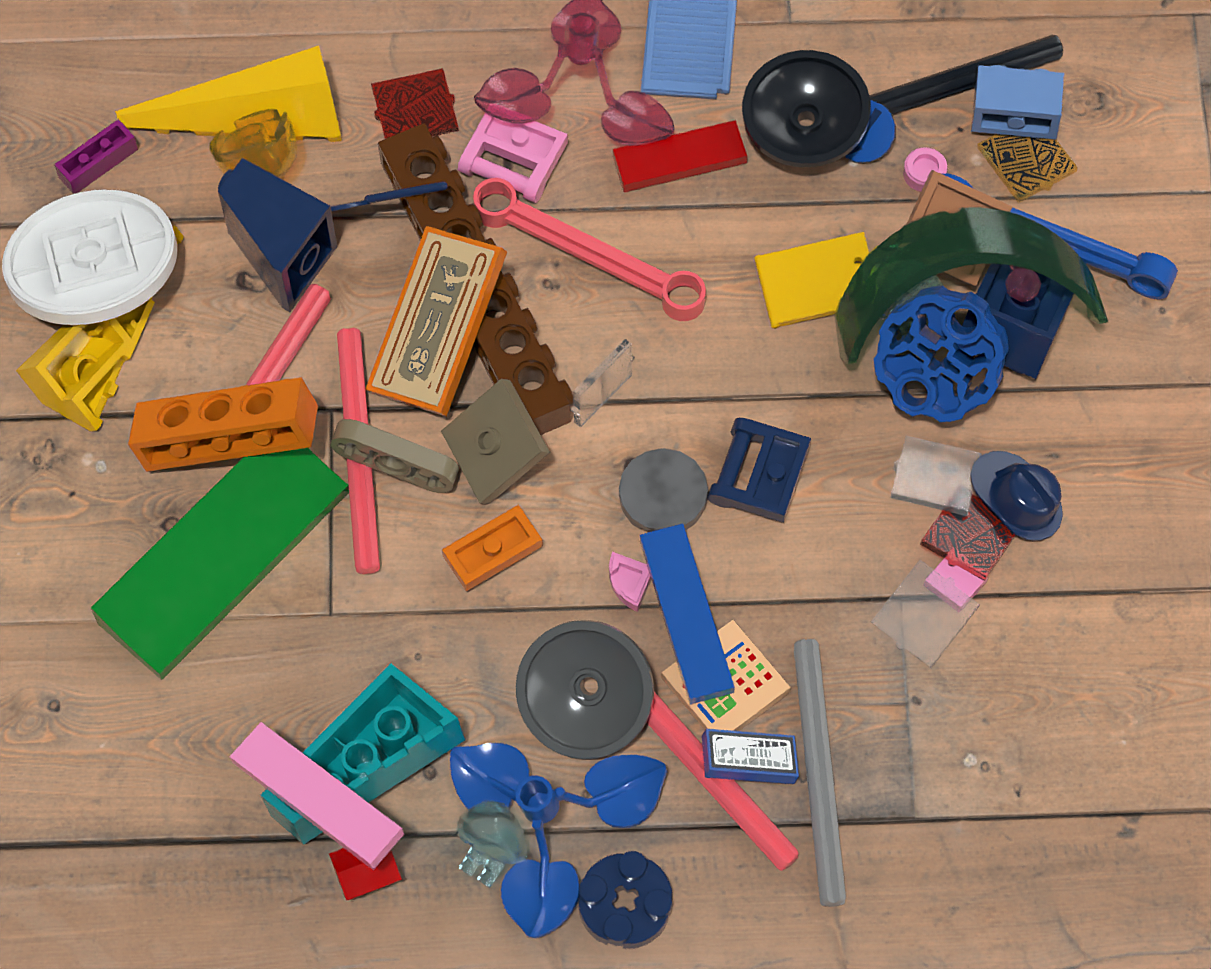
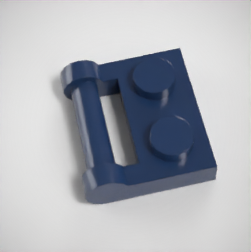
[707,417,811,523]

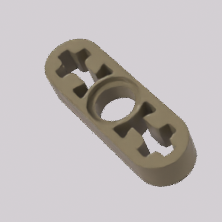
[331,419,459,493]

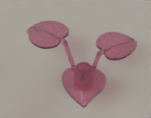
[474,0,674,146]

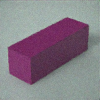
[54,119,138,194]

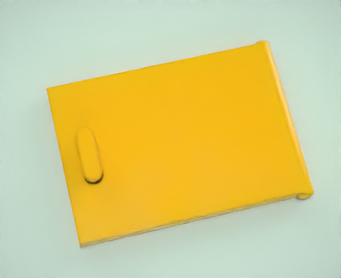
[754,232,882,329]

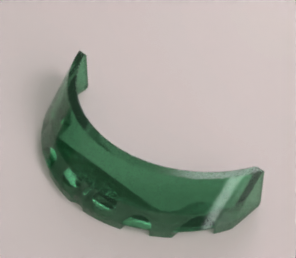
[834,207,1108,364]

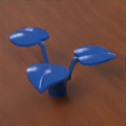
[450,743,667,939]

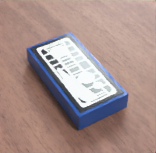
[701,729,799,784]

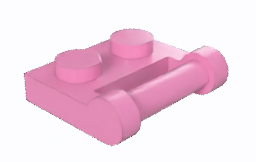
[458,103,568,203]

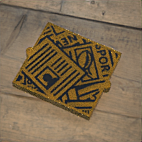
[977,134,1078,204]

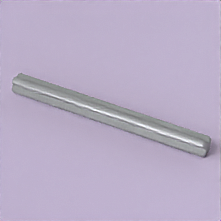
[794,639,846,907]

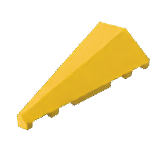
[115,45,342,142]
[16,226,184,432]

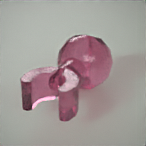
[1006,245,1043,302]

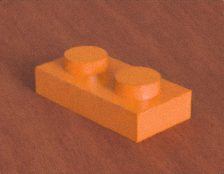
[442,504,543,591]

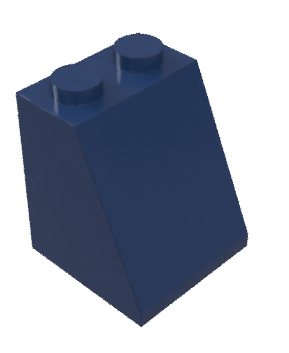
[218,158,338,312]

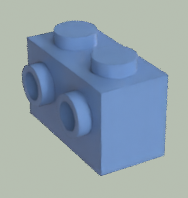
[971,65,1064,139]

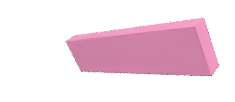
[230,722,404,870]

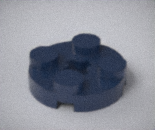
[579,851,672,949]

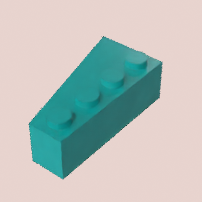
[260,663,465,845]

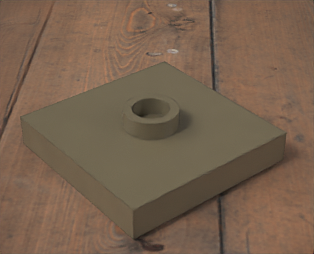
[441,379,550,504]

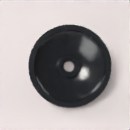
[742,50,871,168]

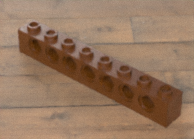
[378,123,575,435]

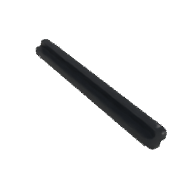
[870,35,1064,114]

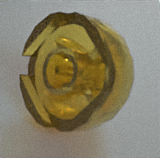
[209,109,298,180]

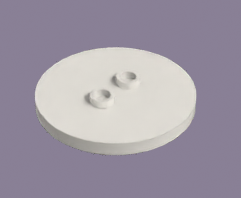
[2,190,177,325]

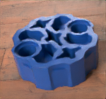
[873,286,1009,422]

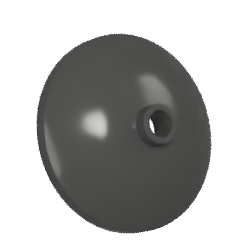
[516,620,654,759]

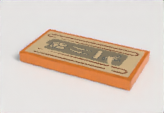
[365,226,507,417]

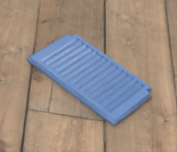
[641,0,737,99]

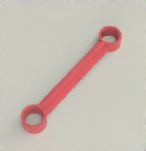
[473,178,706,321]

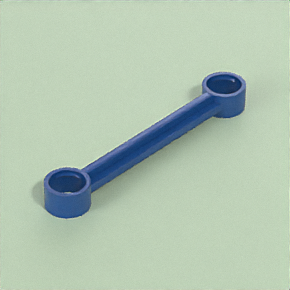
[942,173,1178,299]

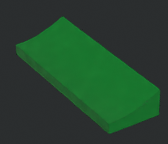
[90,448,349,680]

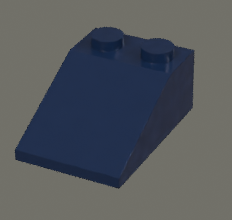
[962,236,1085,379]

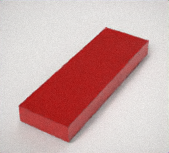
[613,120,747,192]

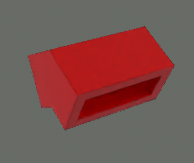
[329,848,402,901]

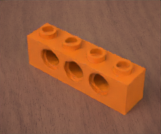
[128,377,318,472]

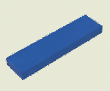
[640,524,735,705]

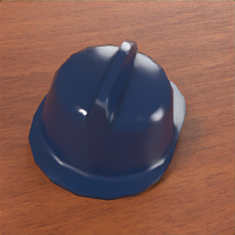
[970,451,1063,541]

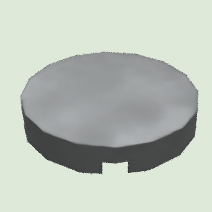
[619,448,708,532]

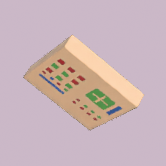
[661,620,791,731]

